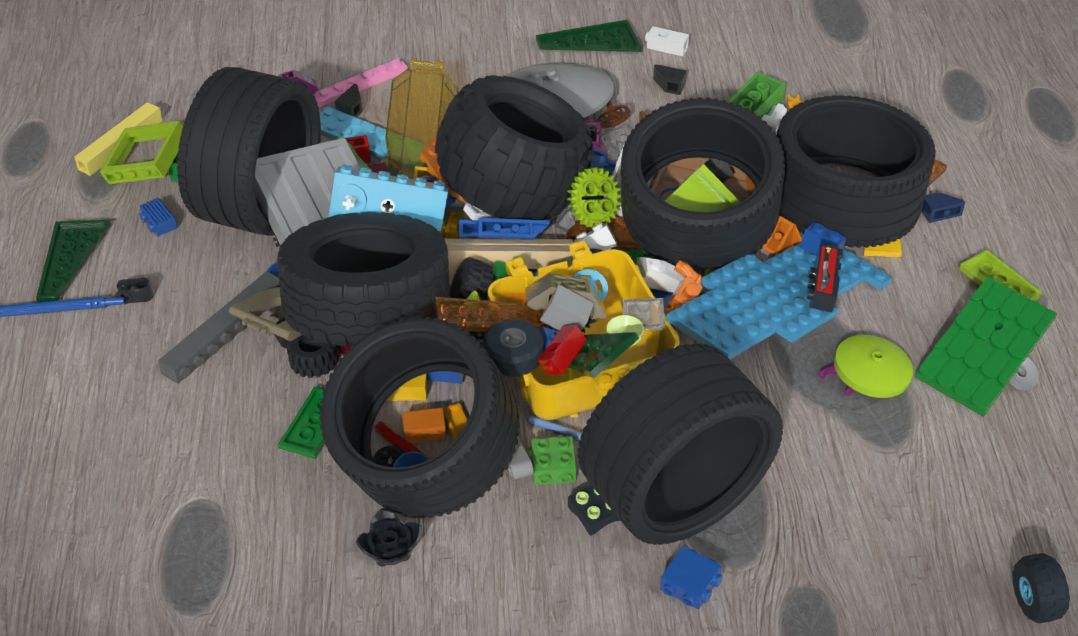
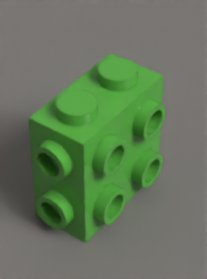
[528,436,576,485]

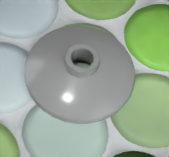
[1009,357,1038,391]

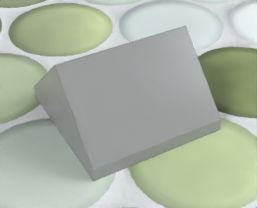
[540,284,594,331]

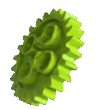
[567,168,621,227]

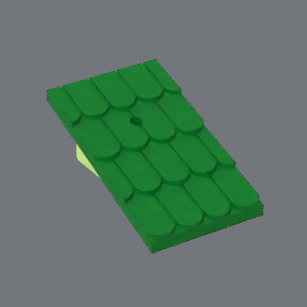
[915,277,1057,417]

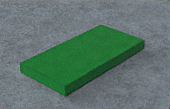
[278,386,326,459]

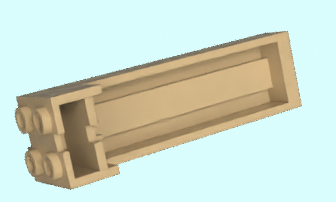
[444,238,574,286]

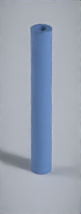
[529,415,582,440]

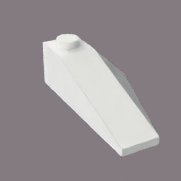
[637,257,710,297]

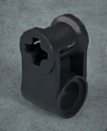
[115,277,154,304]

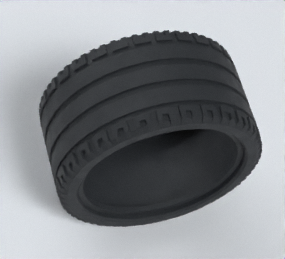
[177,67,321,236]
[776,95,936,248]
[621,97,785,271]
[319,317,520,518]
[578,343,783,545]

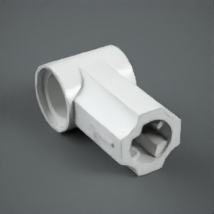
[762,103,787,134]

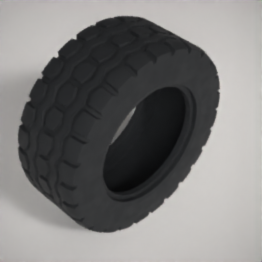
[277,212,450,346]

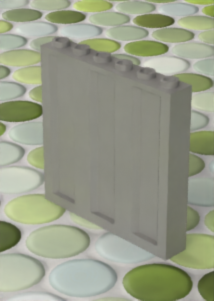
[255,138,360,245]

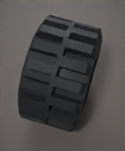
[451,257,493,307]
[287,335,338,378]

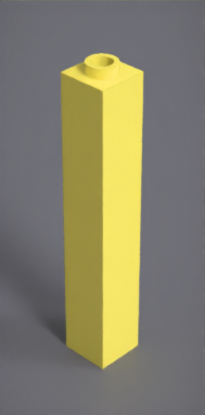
[74,102,163,176]

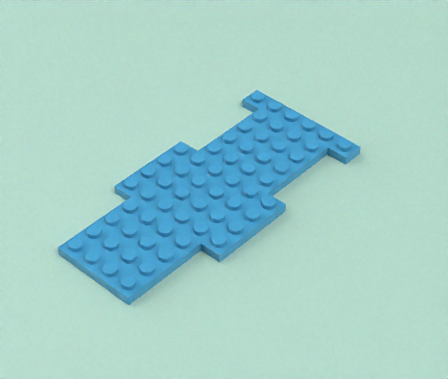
[666,232,892,359]

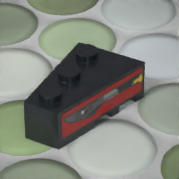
[807,244,843,313]

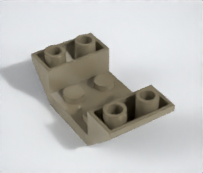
[525,273,606,320]

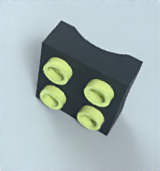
[568,485,620,536]

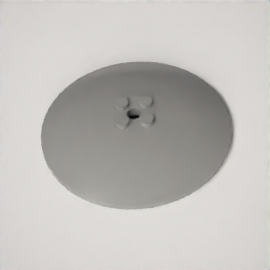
[503,62,613,118]

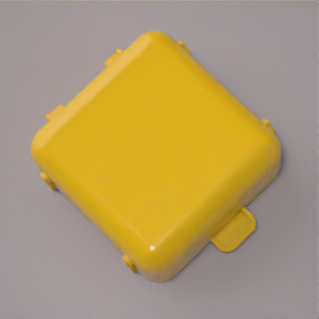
[486,241,679,421]

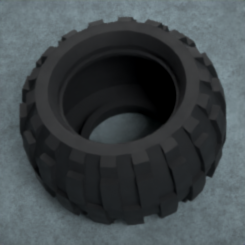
[435,75,594,220]

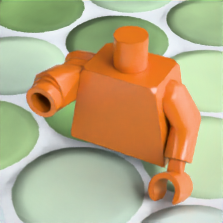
[662,260,703,316]

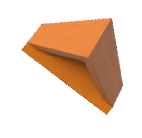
[763,216,802,256]

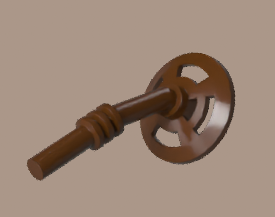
[598,97,631,128]

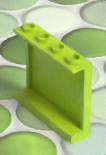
[664,164,741,212]

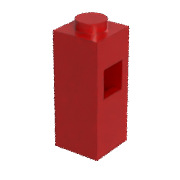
[537,325,587,375]

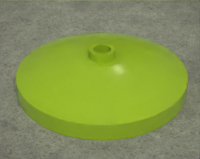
[834,335,913,398]

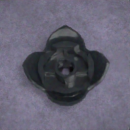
[356,508,422,567]

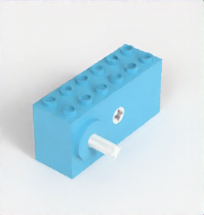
[328,164,448,233]

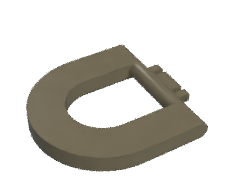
[229,287,301,341]

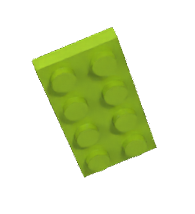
[959,250,1042,301]

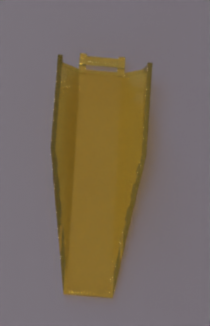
[385,57,459,179]

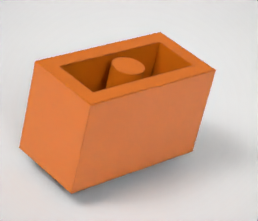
[402,408,446,443]

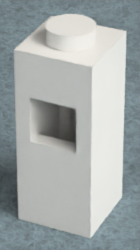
[645,26,689,56]

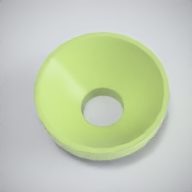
[607,315,644,346]

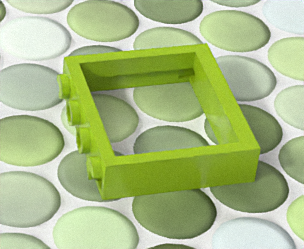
[100,121,183,184]

